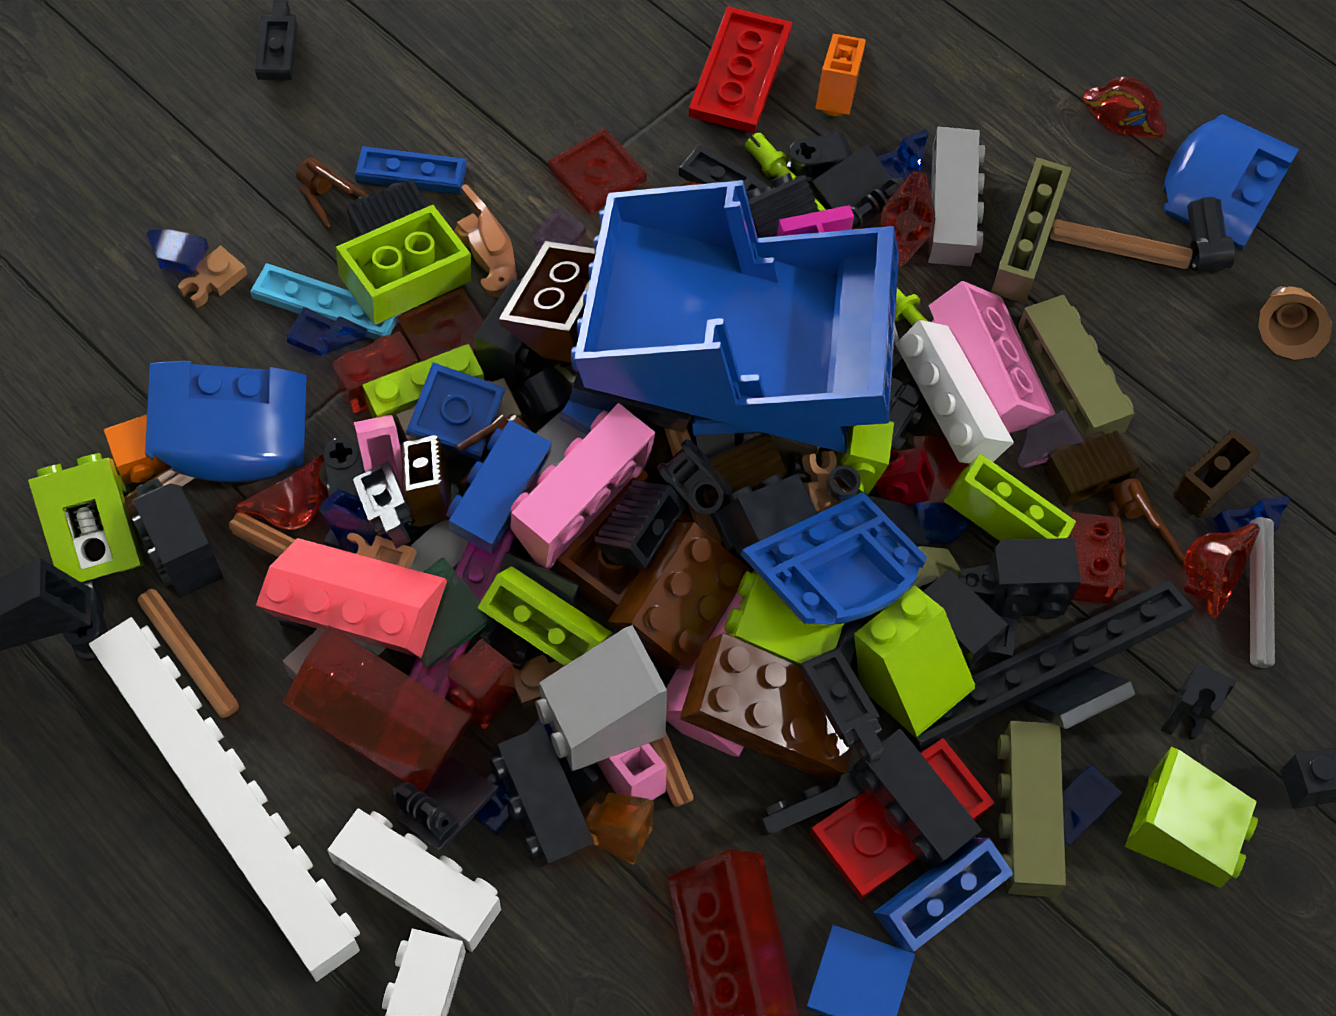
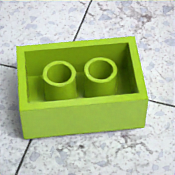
[336,205,471,325]

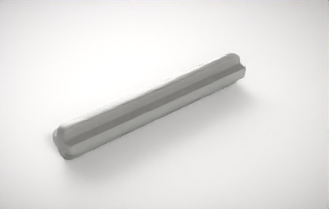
[1250,517,1275,668]

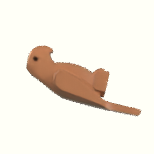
[455,184,518,297]

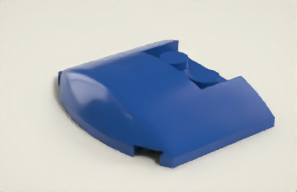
[1163,114,1299,250]
[145,361,306,483]
[741,492,927,625]

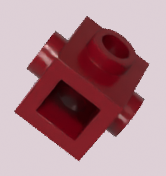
[873,447,935,505]

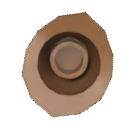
[1258,286,1332,360]

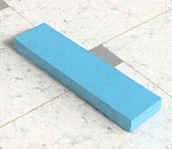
[250,263,401,343]

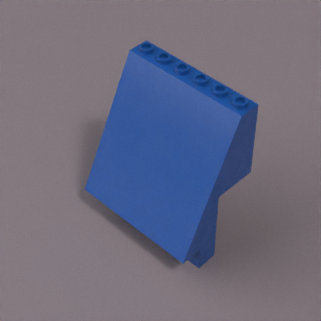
[571,180,899,453]

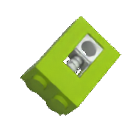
[28,453,144,582]

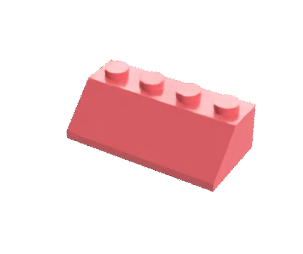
[256,538,447,658]

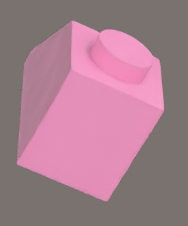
[354,414,405,496]

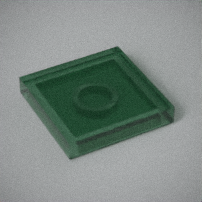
[418,557,494,671]

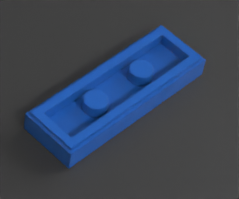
[355,146,467,195]

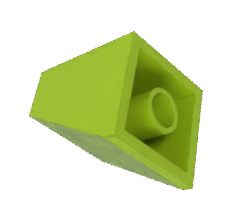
[724,570,844,666]
[854,585,975,738]
[1125,747,1258,888]

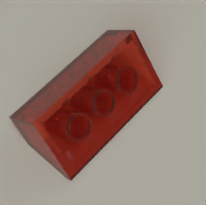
[283,625,470,792]
[668,849,799,1016]

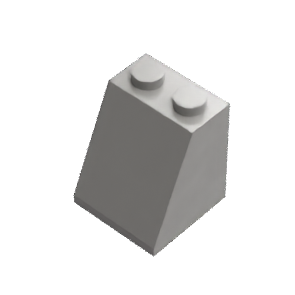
[535,625,667,771]

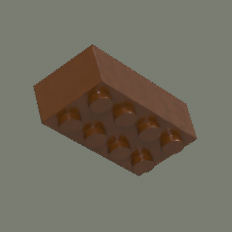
[679,633,854,780]

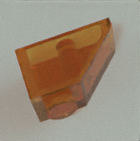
[586,793,654,864]

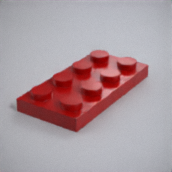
[688,6,792,134]
[810,738,995,900]

